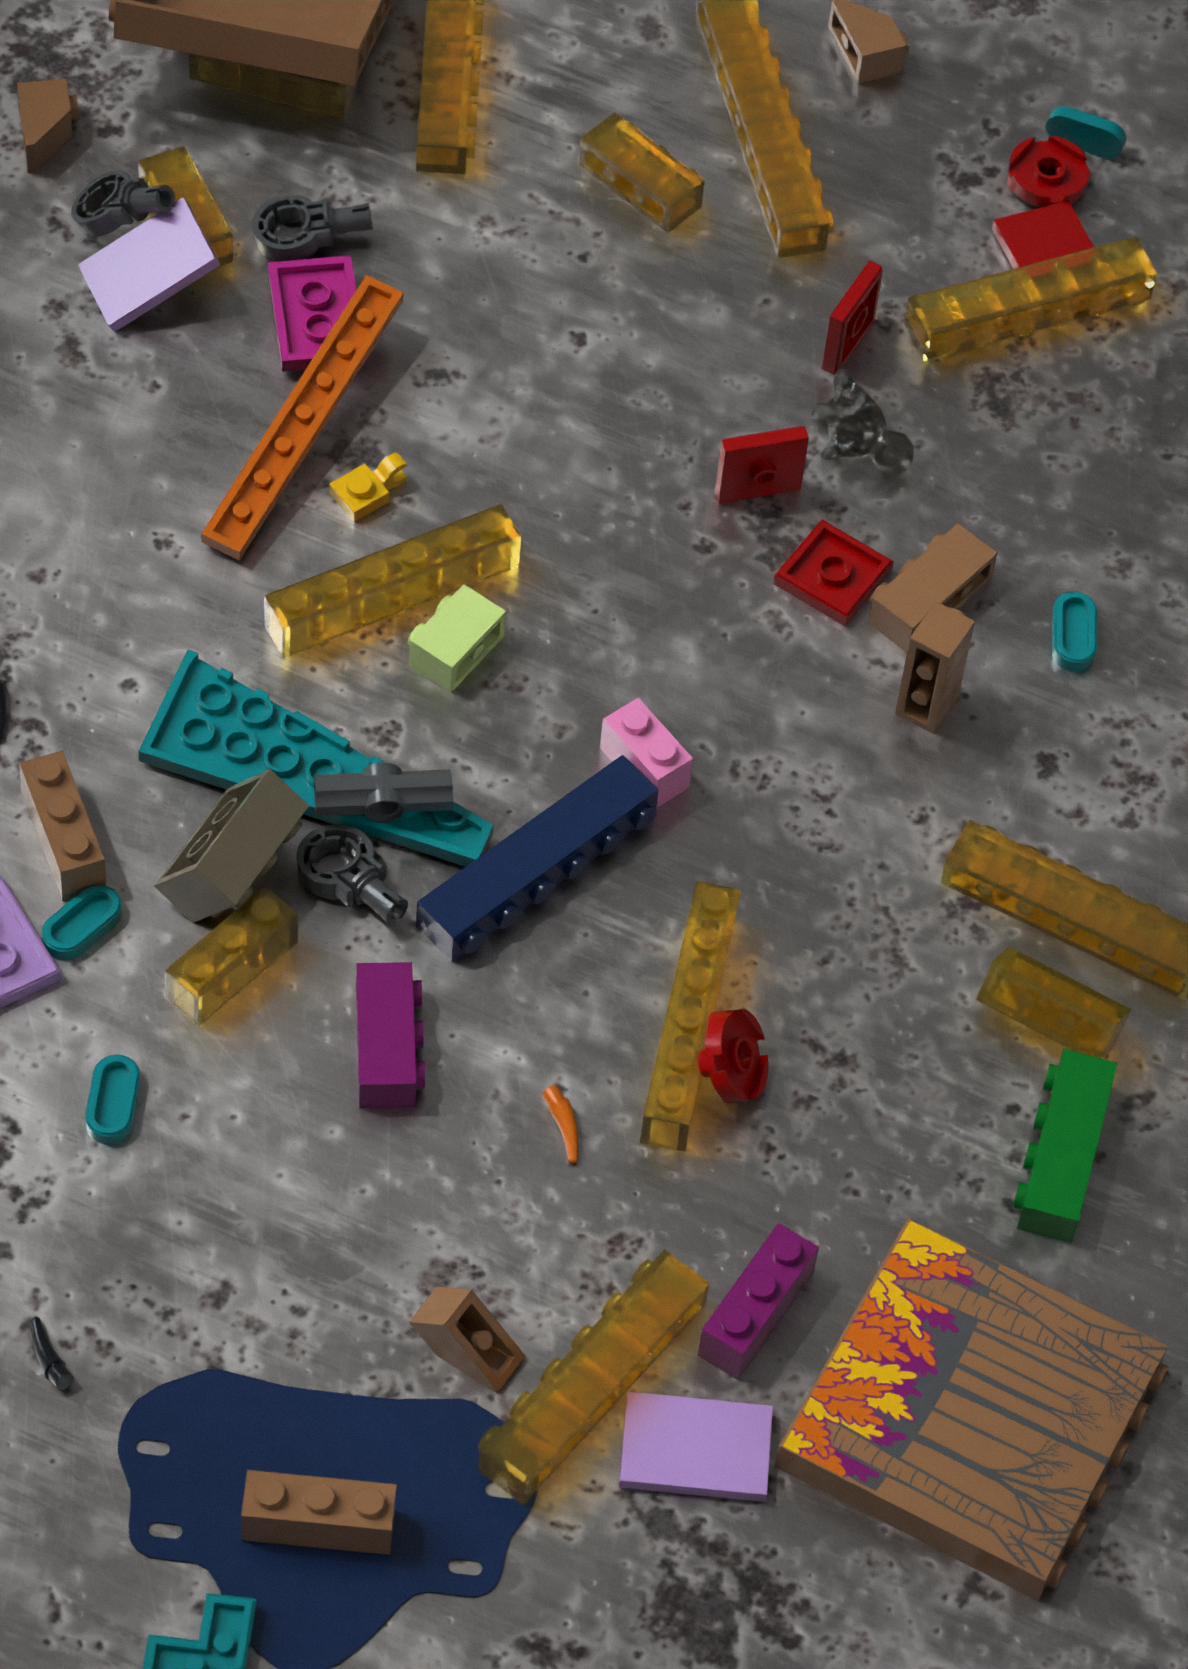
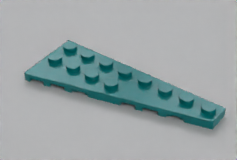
[138,649,493,866]

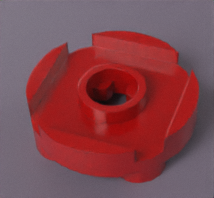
[1007,136,1090,207]
[698,1009,769,1104]

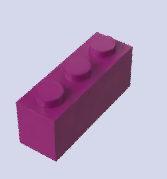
[356,962,425,1108]
[697,1223,819,1380]

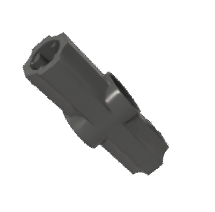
[314,762,453,823]

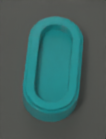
[1045,106,1127,159]
[1052,591,1097,671]
[42,885,122,960]
[85,1055,141,1145]

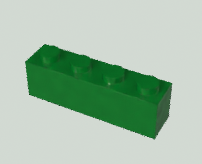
[1012,1048,1118,1243]

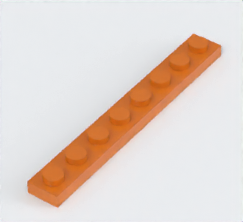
[201,275,404,561]

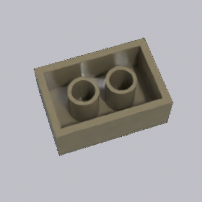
[154,769,309,923]

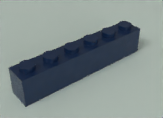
[416,755,659,962]

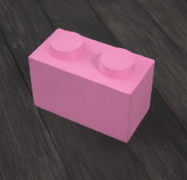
[600,697,693,808]

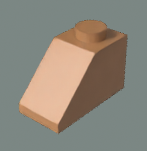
[828,0,909,84]
[17,79,79,173]
[409,1287,526,1392]

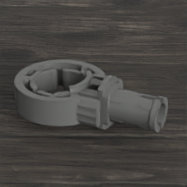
[71,170,175,237]
[252,195,373,262]
[296,824,408,924]

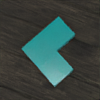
[142,1593,257,1669]

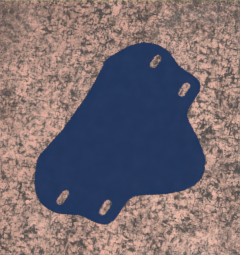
[118,1369,539,1669]

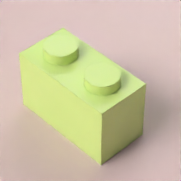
[408,584,506,693]

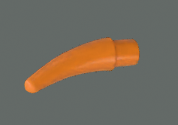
[541,1085,579,1164]

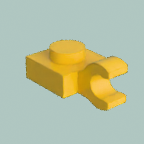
[329,452,407,523]

